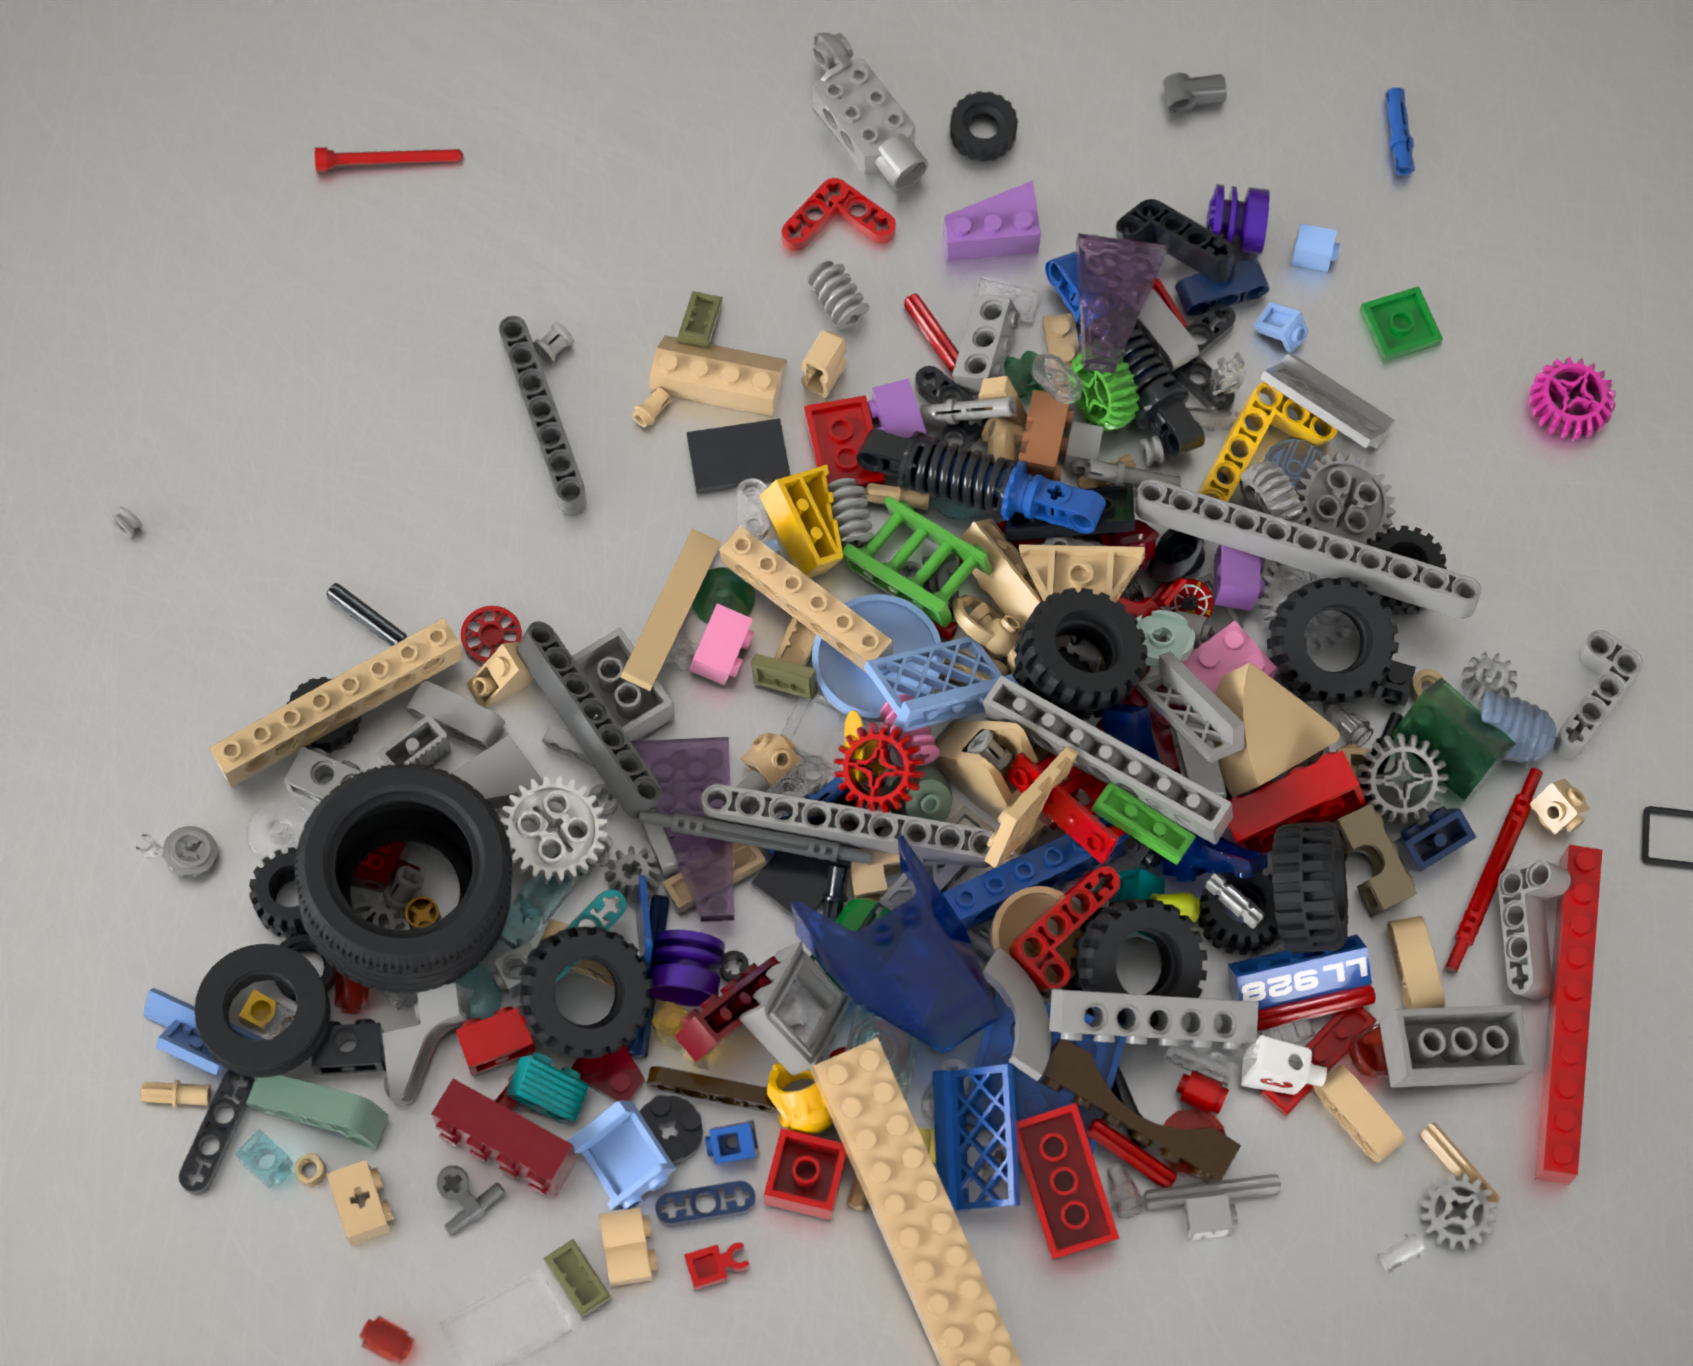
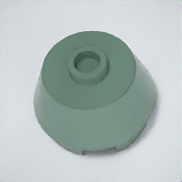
[890,766,952,822]

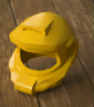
[767,1062,833,1136]

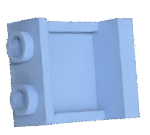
[567,1100,676,1210]

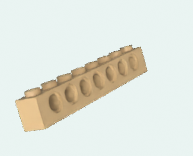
[209,618,464,788]

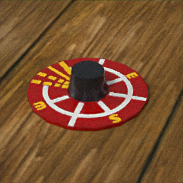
[1169,578,1214,619]

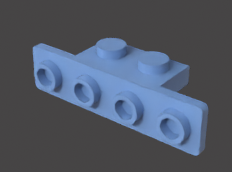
[144,988,266,1076]

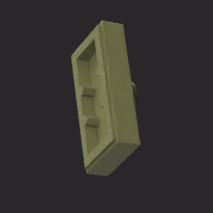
[678,291,723,348]
[751,653,818,699]
[544,1239,612,1318]

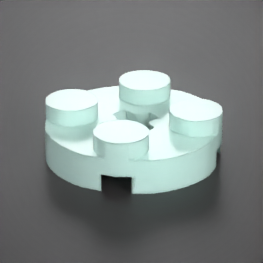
[1136,610,1195,668]

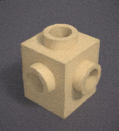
[740,732,800,787]
[1530,778,1591,834]

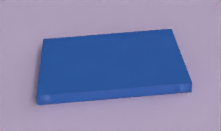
[636,875,652,979]

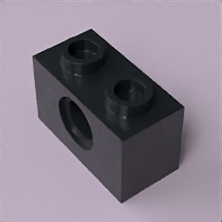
[312,1019,385,1076]

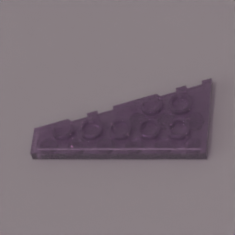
[1076,233,1169,373]
[630,737,735,922]

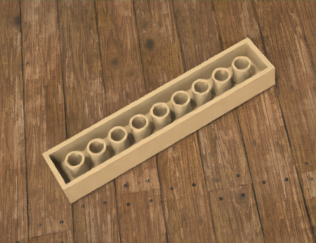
[810,1038,1022,1366]

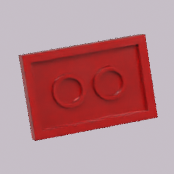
[804,395,885,488]

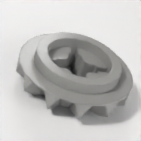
[163,826,217,877]

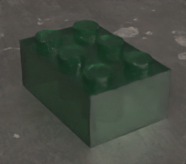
[1390,678,1516,801]

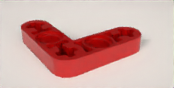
[781,178,896,251]

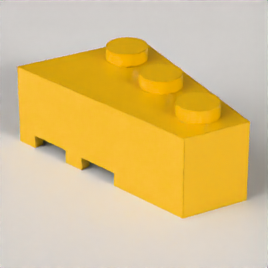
[760,465,843,578]

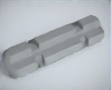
[1205,873,1265,928]

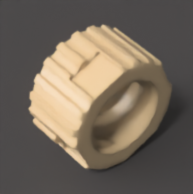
[294,1153,326,1187]

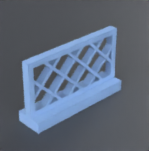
[864,636,1018,733]

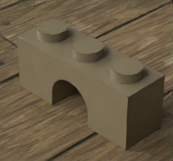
[1333,804,1417,916]

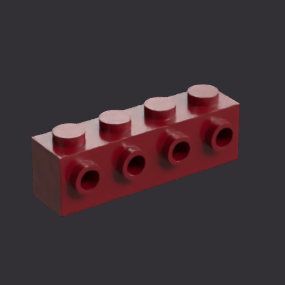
[674,955,795,1062]

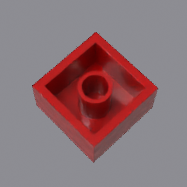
[764,1128,848,1221]

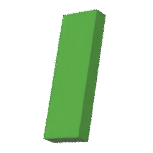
[1091,782,1196,865]

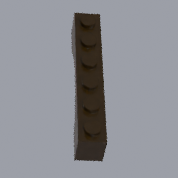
[1042,1037,1241,1184]

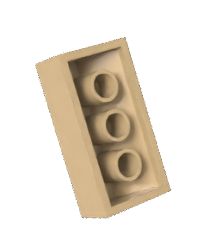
[649,335,787,417]

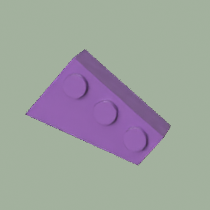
[943,181,1041,261]

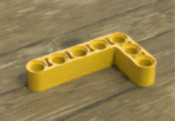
[1197,382,1338,502]

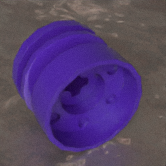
[1206,184,1270,255]
[649,930,725,1007]

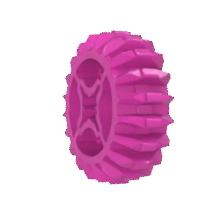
[1529,356,1616,440]

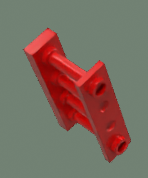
[1006,752,1126,864]

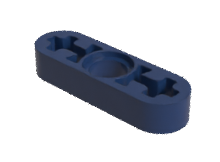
[655,1181,756,1227]

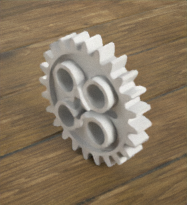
[501,776,608,884]

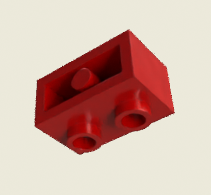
[455,1006,536,1076]

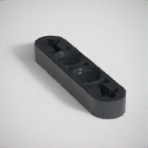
[178,1070,255,1195]

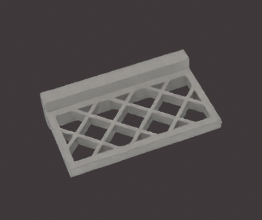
[1259,352,1395,448]

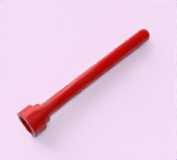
[314,147,463,172]

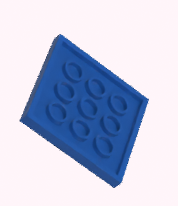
[965,991,1127,1154]

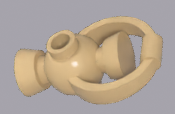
[953,595,1020,674]

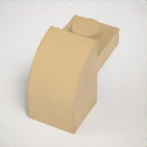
[850,848,916,902]

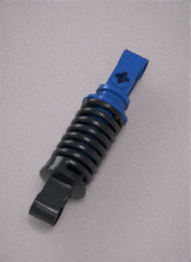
[1045,251,1205,457]
[856,429,1106,534]

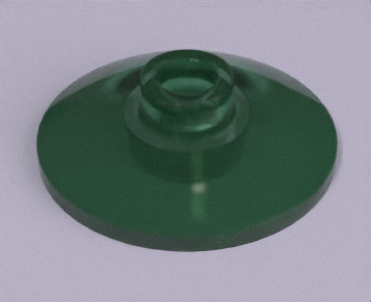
[692,567,755,624]

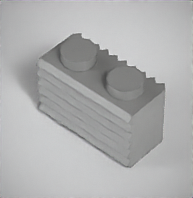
[376,714,451,767]

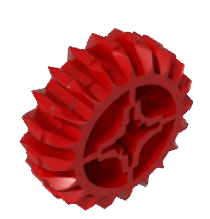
[834,723,925,813]

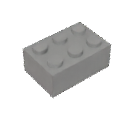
[572,627,675,744]

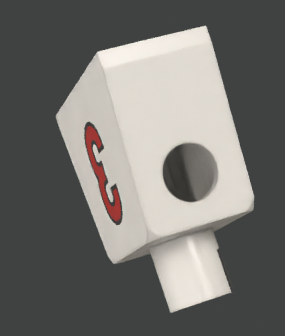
[1240,1035,1327,1094]

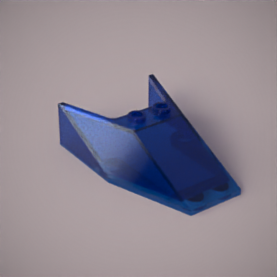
[791,835,1000,1054]

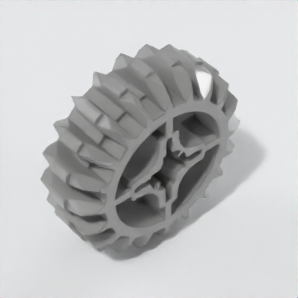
[1240,460,1306,526]
[1357,733,1448,824]

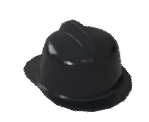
[1147,529,1205,583]

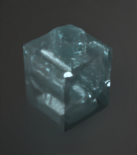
[235,1129,293,1189]

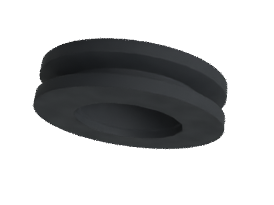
[194,944,330,1078]

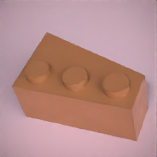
[1017,389,1075,482]

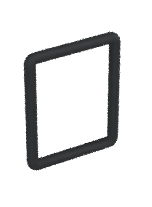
[1642,806,1693,869]

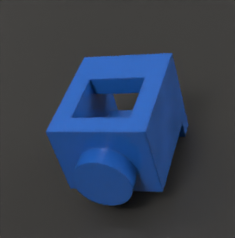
[705,1120,760,1164]

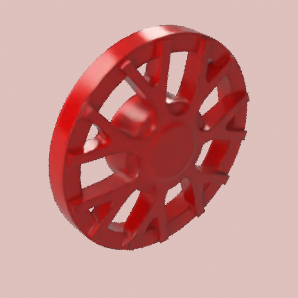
[461,606,522,664]

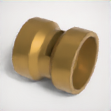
[405,896,441,930]

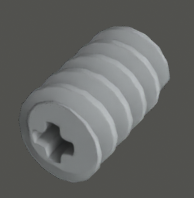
[807,261,870,330]
[827,478,874,549]

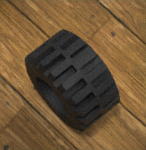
[1369,525,1447,615]
[249,847,307,939]
[1198,863,1278,955]

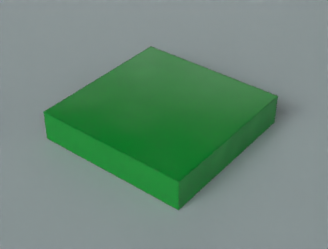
[1360,286,1443,362]

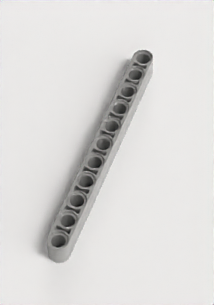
[1135,479,1481,619]

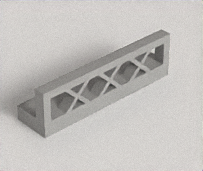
[1137,651,1244,763]
[878,805,995,933]

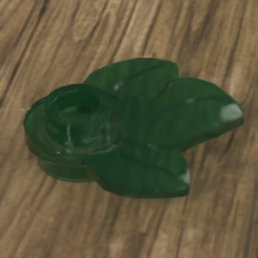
[1004,350,1049,399]

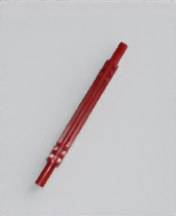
[1445,768,1543,973]

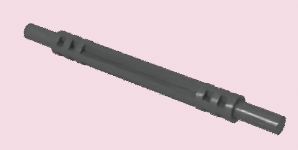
[638,810,872,865]

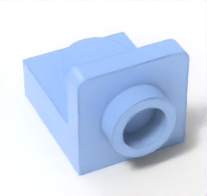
[1253,302,1308,353]

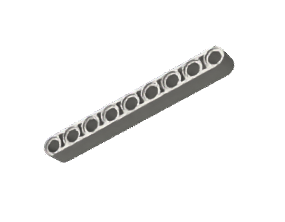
[702,784,993,868]

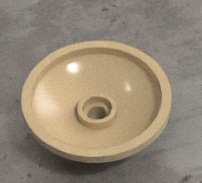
[990,886,1085,983]

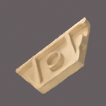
[1019,545,1145,603]

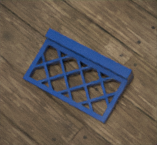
[932,1064,1021,1212]

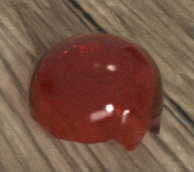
[1349,1024,1388,1079]

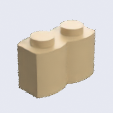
[801,330,847,398]
[599,1207,658,1287]

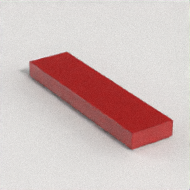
[1260,1007,1377,1117]

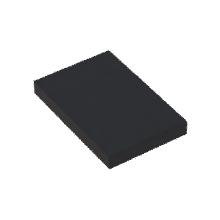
[686,418,790,494]

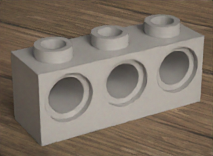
[952,295,1020,393]

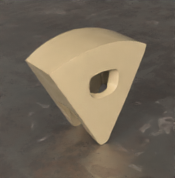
[1213,663,1340,798]
[935,721,1044,820]

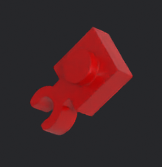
[684,1243,750,1291]

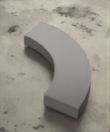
[980,947,1051,1081]

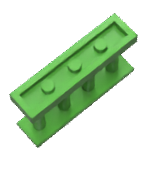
[842,496,993,628]

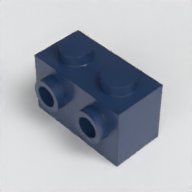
[1394,806,1477,871]

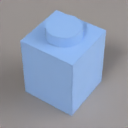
[1291,223,1340,272]

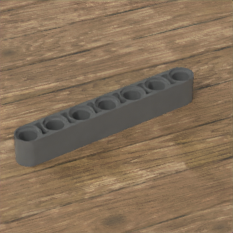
[499,315,587,516]
[517,621,662,820]

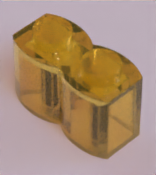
[651,1002,722,1070]

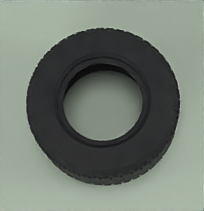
[295,763,513,994]

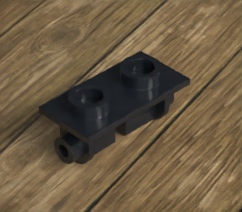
[1123,836,1164,870]

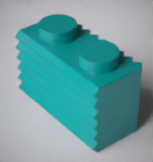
[505,1053,589,1123]

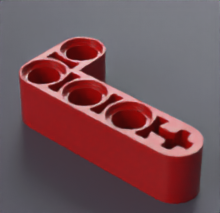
[1009,866,1120,992]

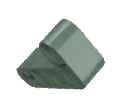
[245,1075,389,1149]

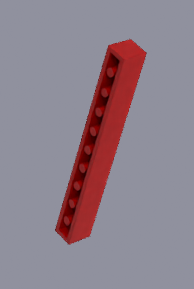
[1535,844,1603,1185]

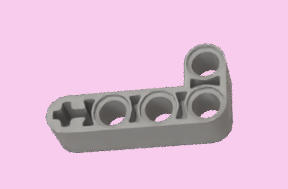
[1554,630,1643,759]
[1498,860,1571,1001]

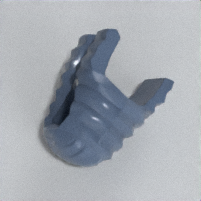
[1460,691,1556,763]

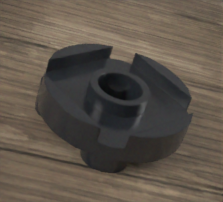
[639,1095,703,1164]

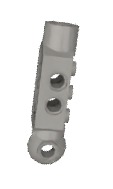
[813,33,929,190]

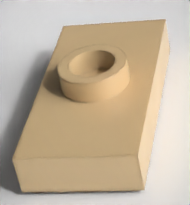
[774,616,816,667]

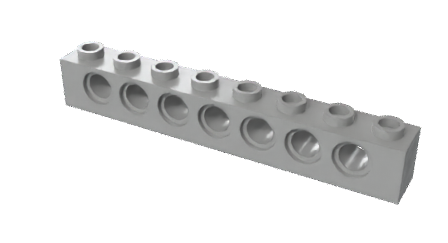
[983,675,1233,845]

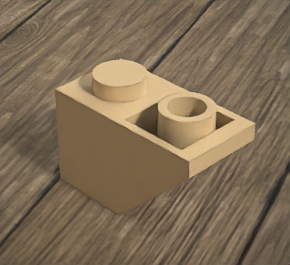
[466,642,534,708]

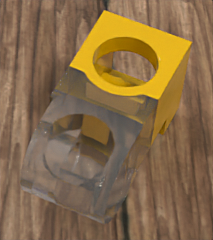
[239,989,296,1037]

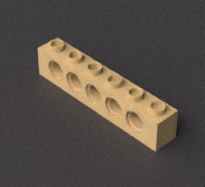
[719,526,894,673]

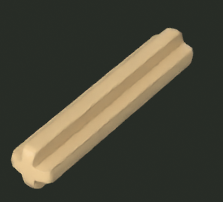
[1420,1122,1500,1207]

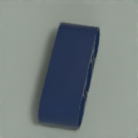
[1175,259,1270,317]

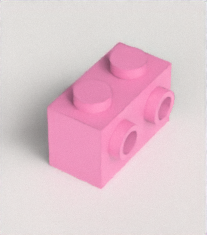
[689,604,754,686]

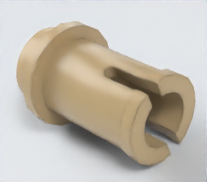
[632,388,671,427]

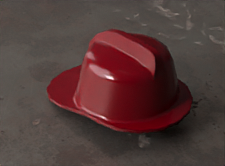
[1097,519,1159,571]

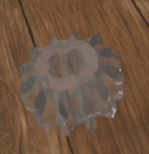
[1461,652,1517,708]

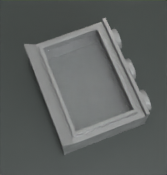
[739,940,852,1076]

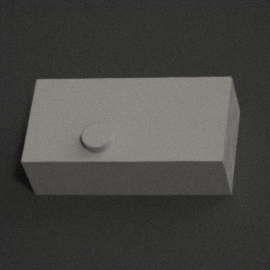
[1379,1005,1533,1088]

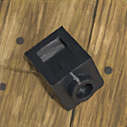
[1373,661,1416,706]

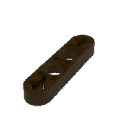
[646,1066,777,1113]

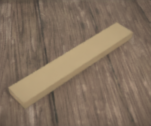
[620,528,721,691]

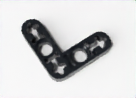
[1171,304,1236,415]
[915,366,989,449]

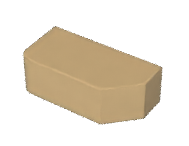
[979,376,1027,431]

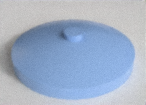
[812,594,943,722]

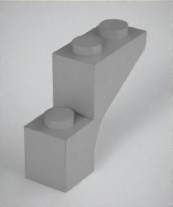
[381,983,471,1106]

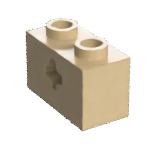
[326,1160,394,1246]

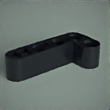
[1116,199,1235,282]

